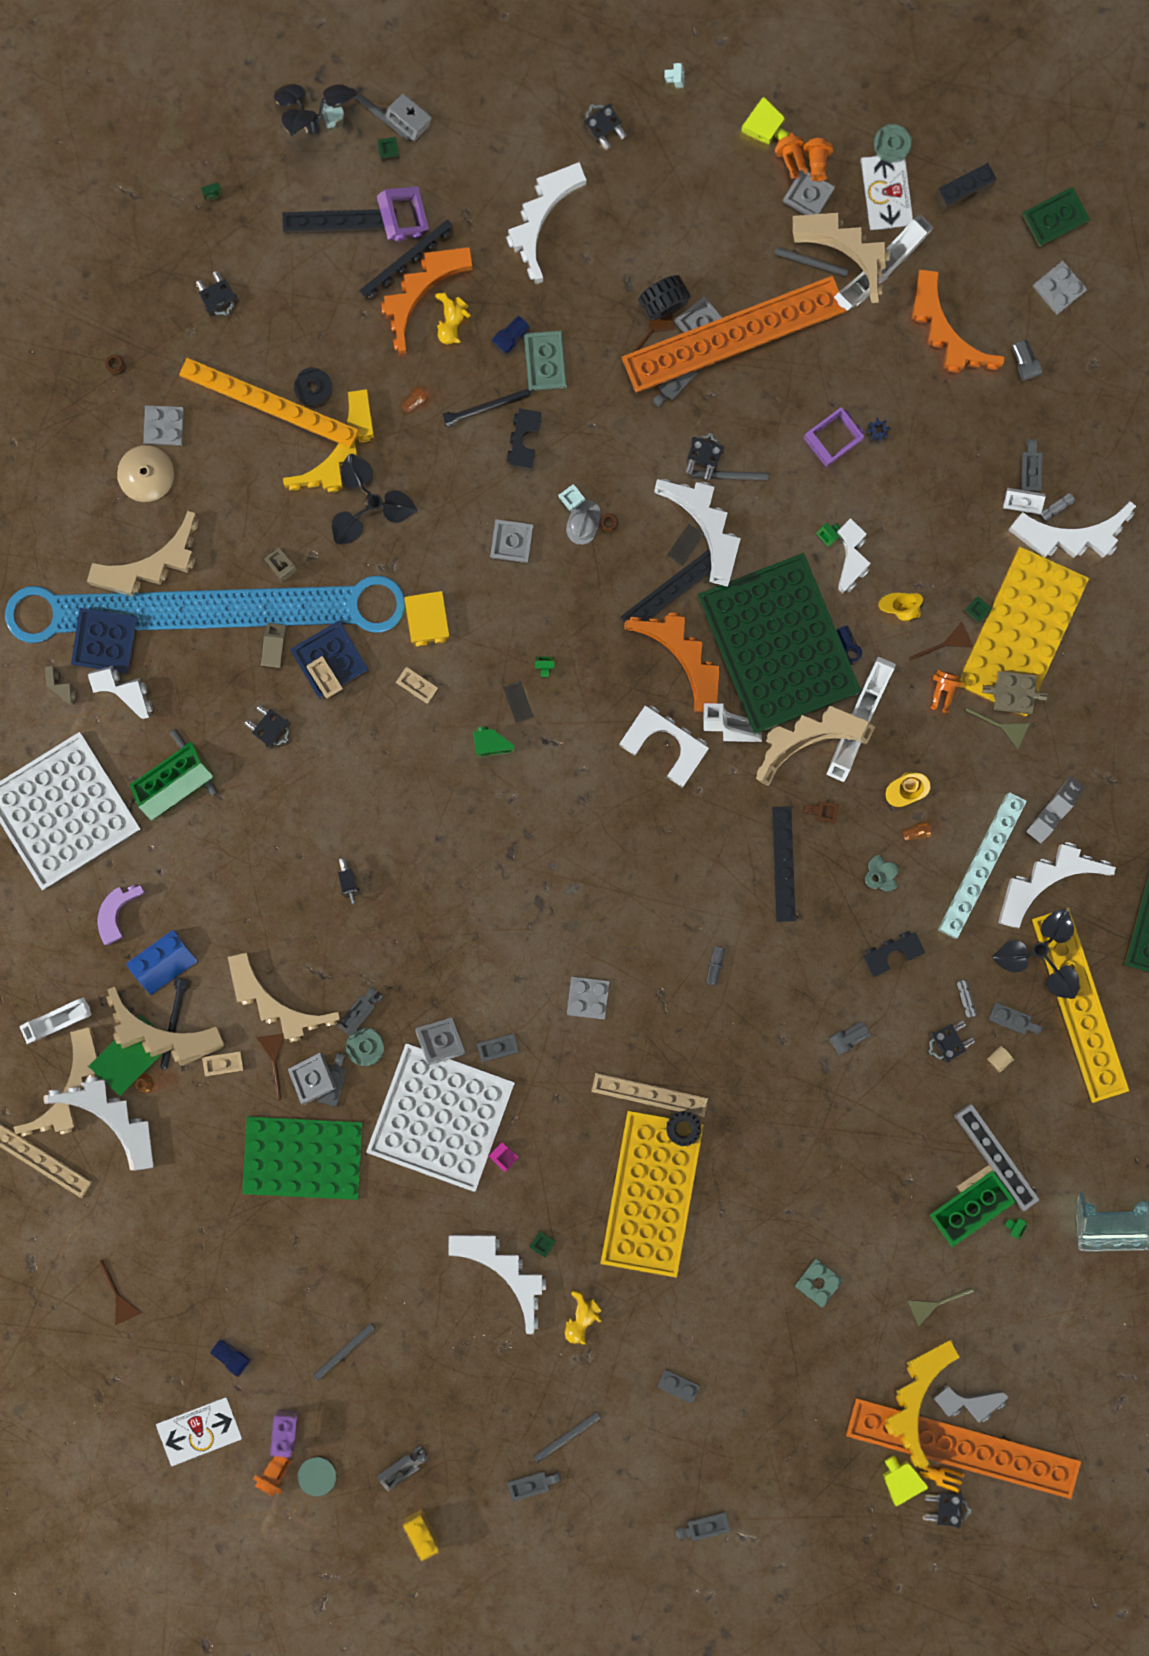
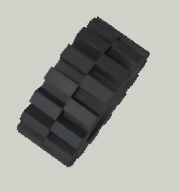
[666,1111,701,1146]

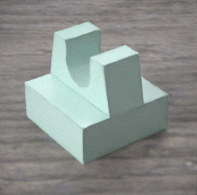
[665,63,684,88]
[322,104,344,129]
[558,484,585,512]

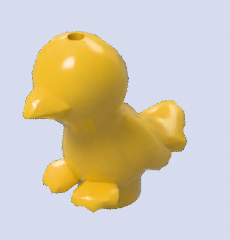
[435,293,471,344]
[565,1290,602,1345]

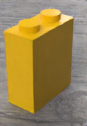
[404,591,450,647]
[403,1509,441,1561]

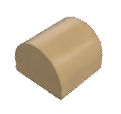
[987,1046,1014,1073]

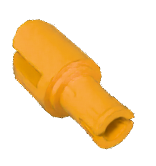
[919,1466,965,1493]

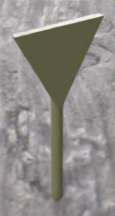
[965,708,1030,749]
[908,1288,974,1327]

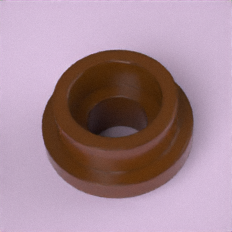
[105,355,125,374]
[600,513,619,533]

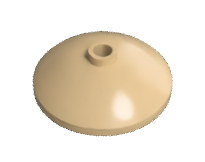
[117,445,175,502]

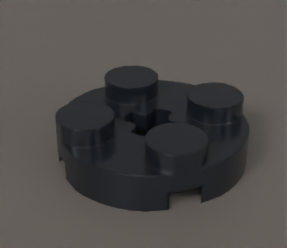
[294,367,332,406]

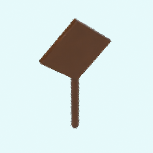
[632,313,674,352]

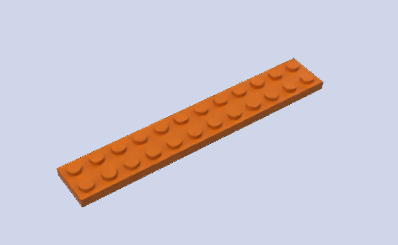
[622,276,847,393]
[846,1398,1081,1499]

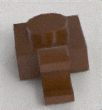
[803,801,839,824]

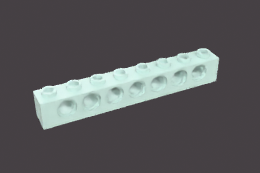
[938,792,1027,939]

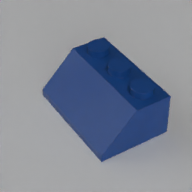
[126,930,198,995]

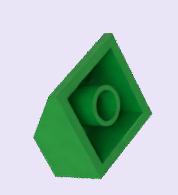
[473,726,515,758]

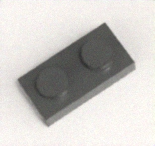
[477,1034,519,1062]
[657,1369,700,1404]

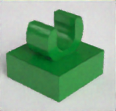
[816,522,841,547]
[535,656,555,677]
[1005,1218,1029,1240]

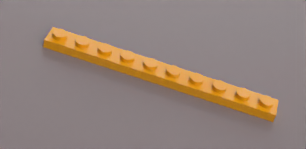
[179,358,359,449]

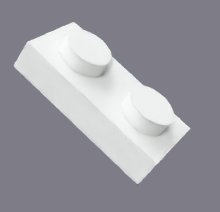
[1003,488,1045,514]

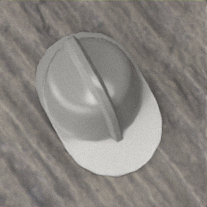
[566,500,601,545]

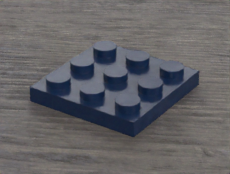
[71,608,137,674]
[290,620,369,699]

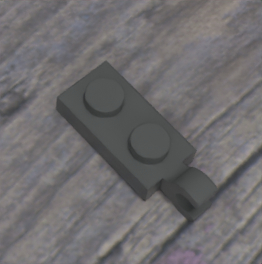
[653,370,698,407]
[1021,439,1042,492]
[337,987,383,1037]
[988,1002,1043,1035]
[318,1053,347,1107]
[377,1446,428,1491]
[507,1471,561,1502]
[676,1512,730,1541]

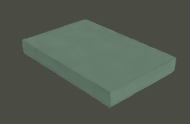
[524,331,567,391]

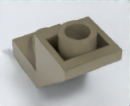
[261,623,286,668]
[45,666,77,705]

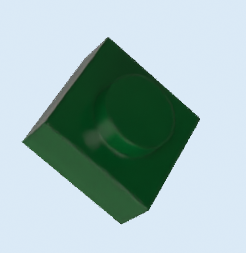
[378,137,400,160]
[201,182,223,200]
[964,596,992,623]
[529,1231,556,1258]

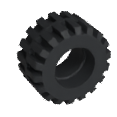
[638,275,691,320]

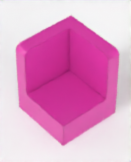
[489,1141,518,1172]

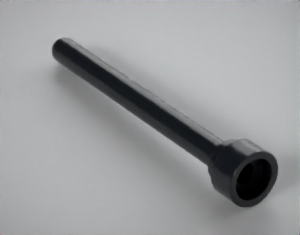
[442,389,531,428]
[160,977,190,1069]

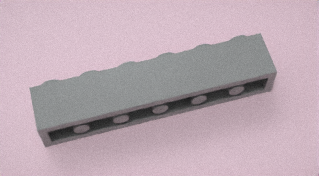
[954,1104,1039,1211]

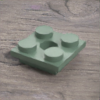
[795,1258,843,1308]

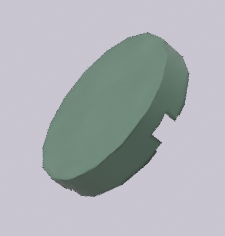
[874,124,912,162]
[346,1028,384,1066]
[298,1457,336,1496]

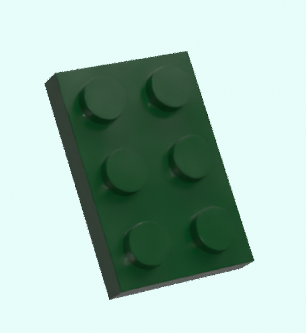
[1022,186,1091,247]

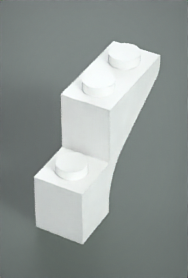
[837,519,871,593]
[88,666,153,719]
[703,703,762,742]
[19,997,91,1044]

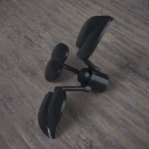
[274,84,358,137]
[331,453,417,544]
[993,909,1079,999]

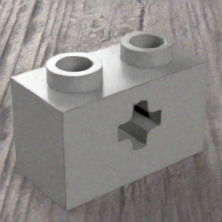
[386,94,432,141]

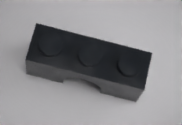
[935,163,997,211]
[506,409,542,471]
[862,930,925,977]

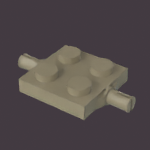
[982,671,1048,714]

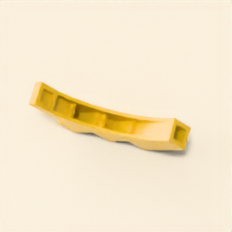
[283,389,374,493]
[885,1340,960,1468]

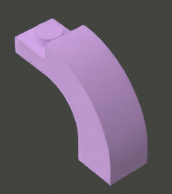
[98,884,146,946]

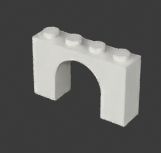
[619,705,709,788]

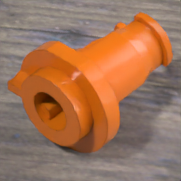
[775,133,808,179]
[803,138,833,182]
[930,669,963,713]
[253,1456,292,1496]

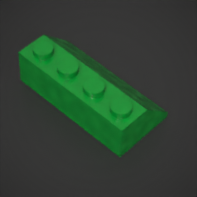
[130,741,213,820]
[930,1170,1016,1248]

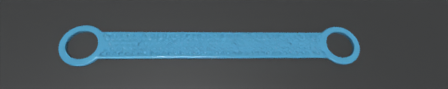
[5,575,406,643]

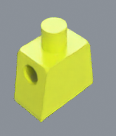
[741,97,789,144]
[883,1455,928,1506]

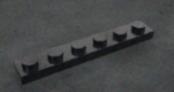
[282,209,397,233]
[359,219,453,300]
[620,549,711,633]
[772,806,796,922]

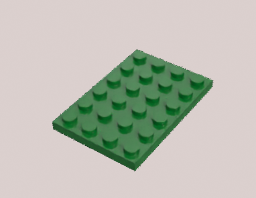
[242,1116,363,1200]

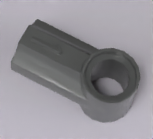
[1012,340,1042,381]
[829,1021,871,1055]

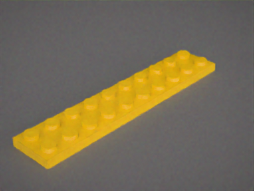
[1031,908,1129,1103]

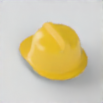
[878,593,923,621]
[885,772,930,807]

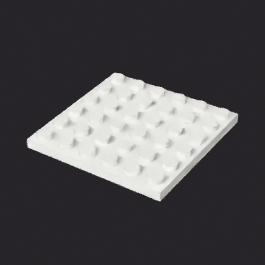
[0,732,141,890]
[366,1043,515,1192]

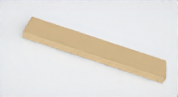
[591,1073,708,1117]
[0,1123,93,1198]

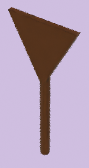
[909,622,973,661]
[256,1034,284,1100]
[99,1260,141,1325]

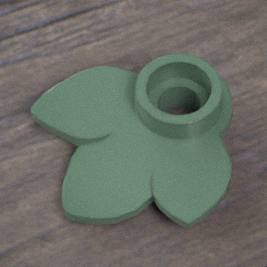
[865,854,899,892]

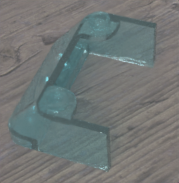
[1076,1192,1149,1251]

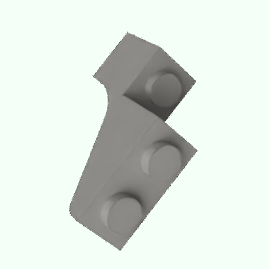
[1026,776,1085,843]
[932,1384,1008,1423]

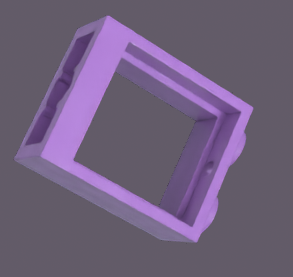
[377,186,429,241]
[804,407,864,468]
[270,1410,297,1457]

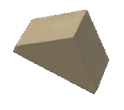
[264,548,297,582]

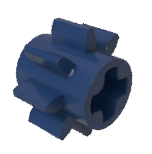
[866,418,891,443]

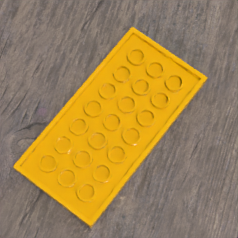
[959,547,1089,717]
[601,1111,704,1278]

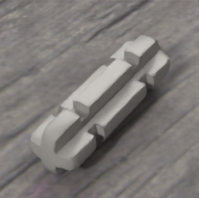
[1040,493,1075,521]
[957,980,977,1017]

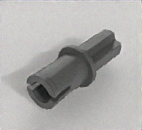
[706,946,726,985]

